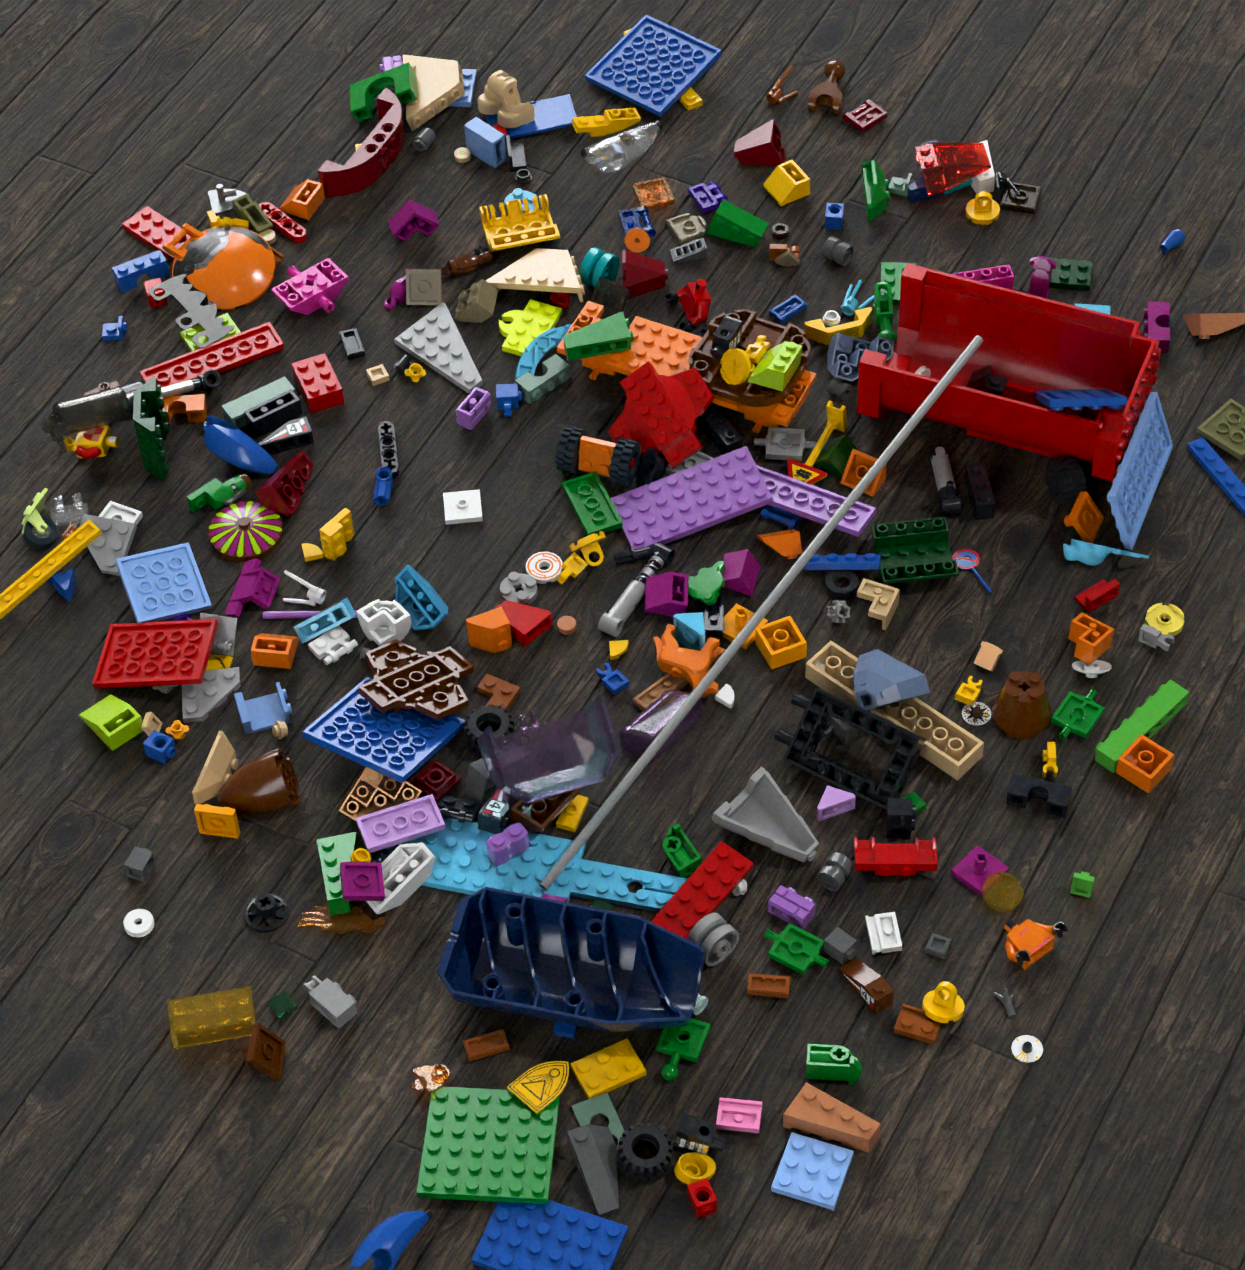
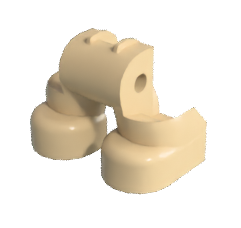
[478,70,534,128]

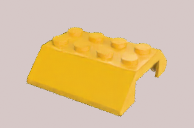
[479,194,560,252]

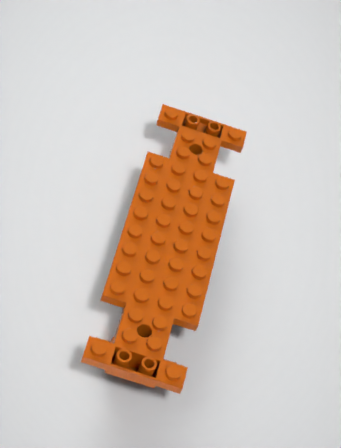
[557,301,816,434]

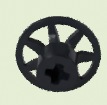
[244,893,289,931]

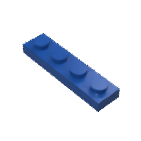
[804,553,881,570]

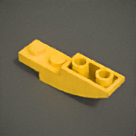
[571,108,641,137]

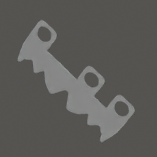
[149,274,235,348]

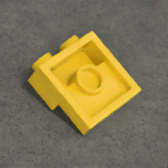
[319,508,354,561]

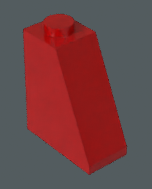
[494,600,553,647]

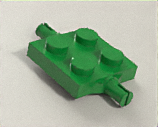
[1051,689,1105,740]
[764,923,829,975]

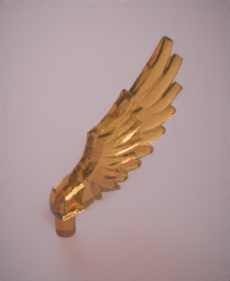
[297,902,386,935]

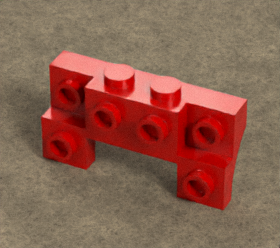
[854,837,938,877]

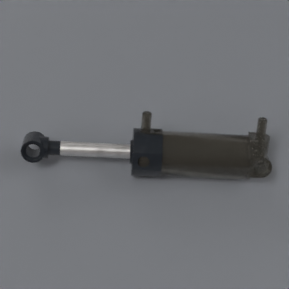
[41,370,221,453]

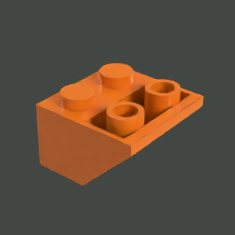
[279,179,325,220]
[251,633,299,669]

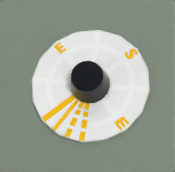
[1011,1035,1043,1063]

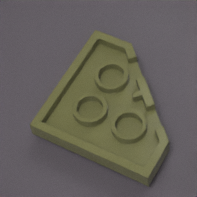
[1197,399,1245,460]

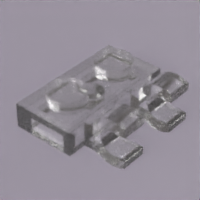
[50,493,89,526]

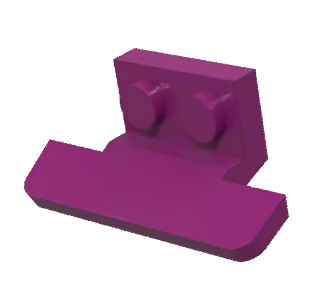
[225,558,280,617]

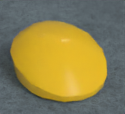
[674,1152,716,1185]

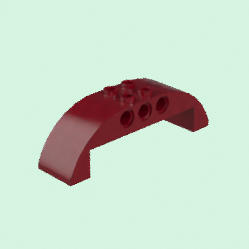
[318,88,405,197]

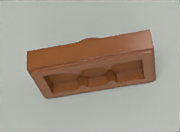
[747,973,790,998]
[463,1029,510,1062]

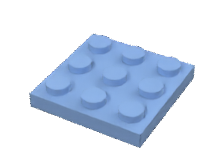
[771,1132,854,1210]

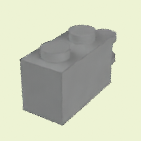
[302,975,357,1029]

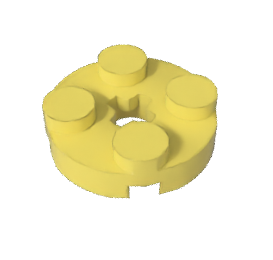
[1145,603,1184,636]

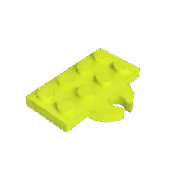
[499,299,563,356]

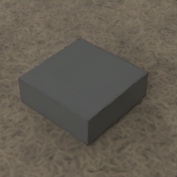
[925,933,952,959]

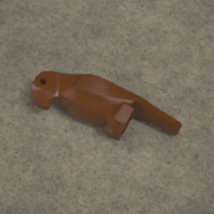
[439,251,492,277]

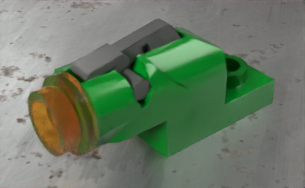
[187,474,252,513]

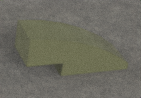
[232,194,273,234]

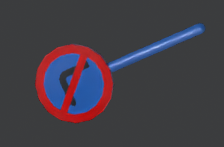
[952,549,992,593]

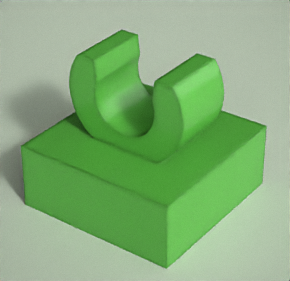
[1070,871,1095,898]

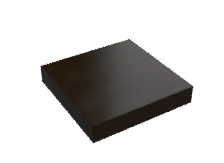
[1001,182,1041,214]

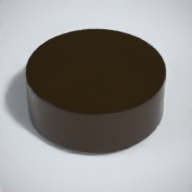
[772,223,789,240]

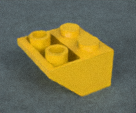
[763,160,810,206]

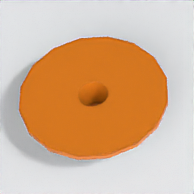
[625,228,650,253]

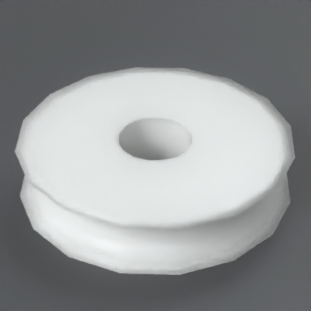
[123,909,155,938]

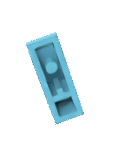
[294,598,356,644]

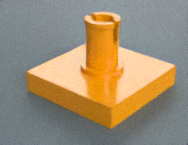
[722,603,768,649]

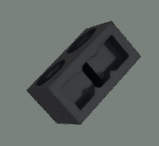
[886,798,916,839]

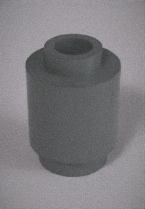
[413,128,436,152]

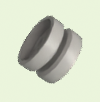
[687,913,739,966]

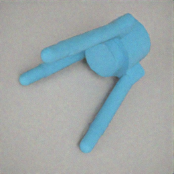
[840,280,875,316]

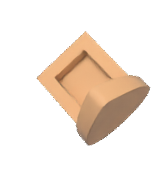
[974,641,1003,671]

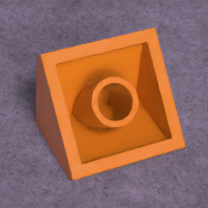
[840,449,887,497]

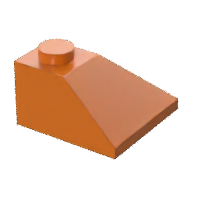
[757,529,802,559]

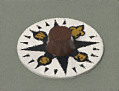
[962,702,991,726]

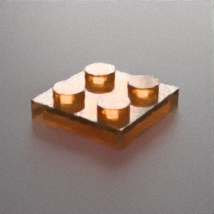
[632,177,674,211]

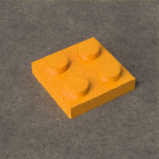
[194,804,240,839]

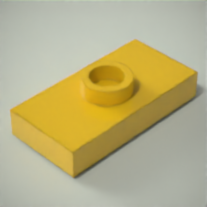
[556,795,589,833]

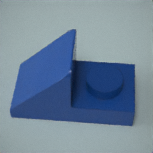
[47,569,77,602]

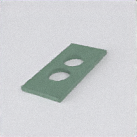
[571,1093,635,1168]

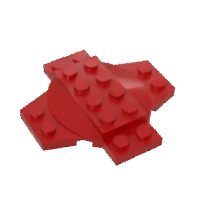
[608,361,715,469]

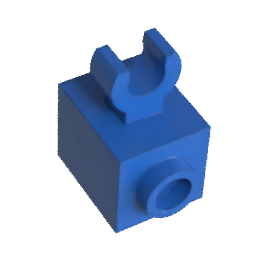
[496,384,522,417]

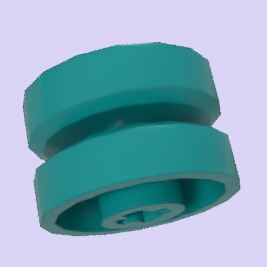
[579,247,620,292]

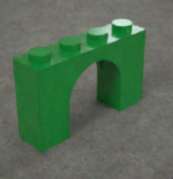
[350,62,417,123]

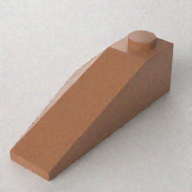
[1184,313,1245,339]

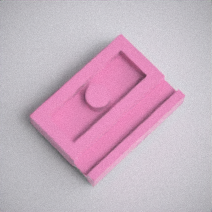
[716,1097,762,1133]

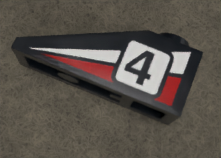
[259,416,314,455]
[478,778,510,834]

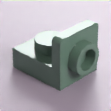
[888,173,915,196]

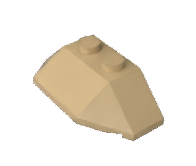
[192,730,239,804]

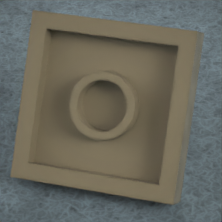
[406,269,442,305]

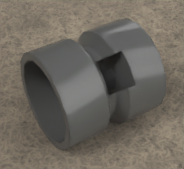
[822,236,854,266]
[817,852,854,891]

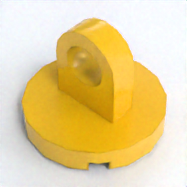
[965,191,1000,225]
[720,348,756,385]
[569,531,606,567]
[922,981,965,1023]

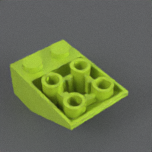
[79,694,143,751]

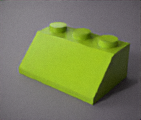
[748,341,803,391]

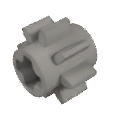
[827,600,851,623]

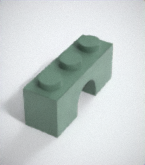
[515,354,570,404]

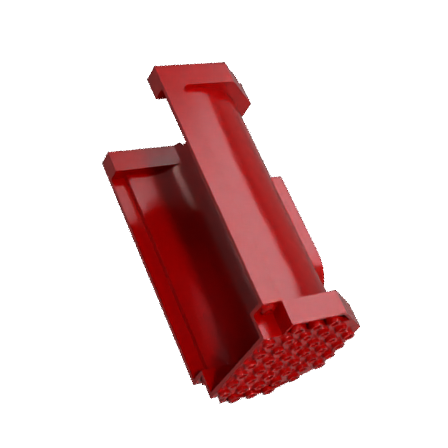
[857,263,1161,481]

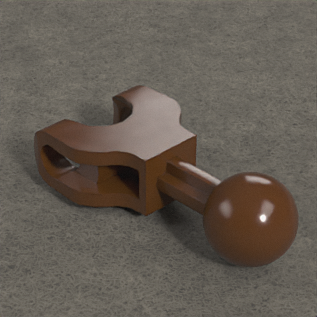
[808,60,845,115]

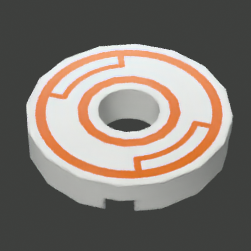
[526,551,563,584]

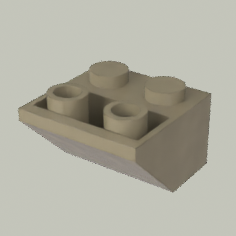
[455,279,498,323]

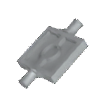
[754,427,817,461]

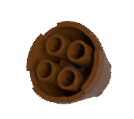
[992,671,1052,739]

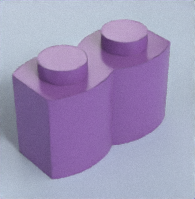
[486,823,529,866]

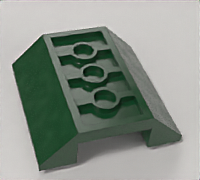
[133,377,170,481]
[871,517,959,584]

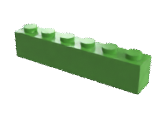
[1095,679,1189,773]

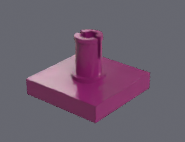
[951,845,1009,897]
[340,862,385,901]

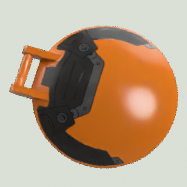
[162,223,276,312]

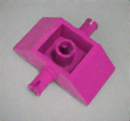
[271,258,349,315]

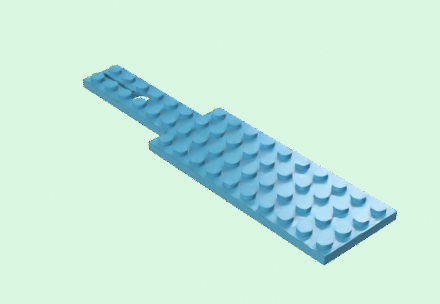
[374,818,687,913]

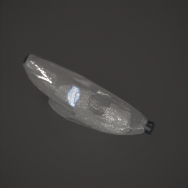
[580,121,663,173]

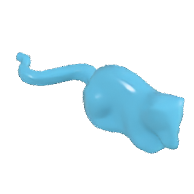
[1063,539,1149,566]

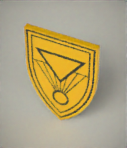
[507,1061,569,1114]

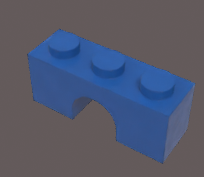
[112,250,169,293]

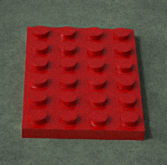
[92,619,219,689]

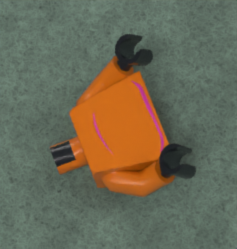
[1004,919,1068,970]

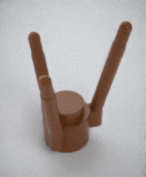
[766,65,798,105]

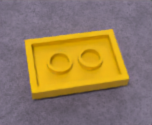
[570,1038,647,1099]

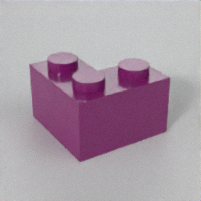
[388,199,440,242]

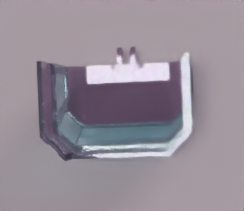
[477,693,621,804]

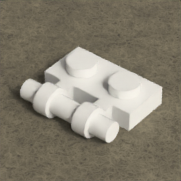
[308,625,358,665]

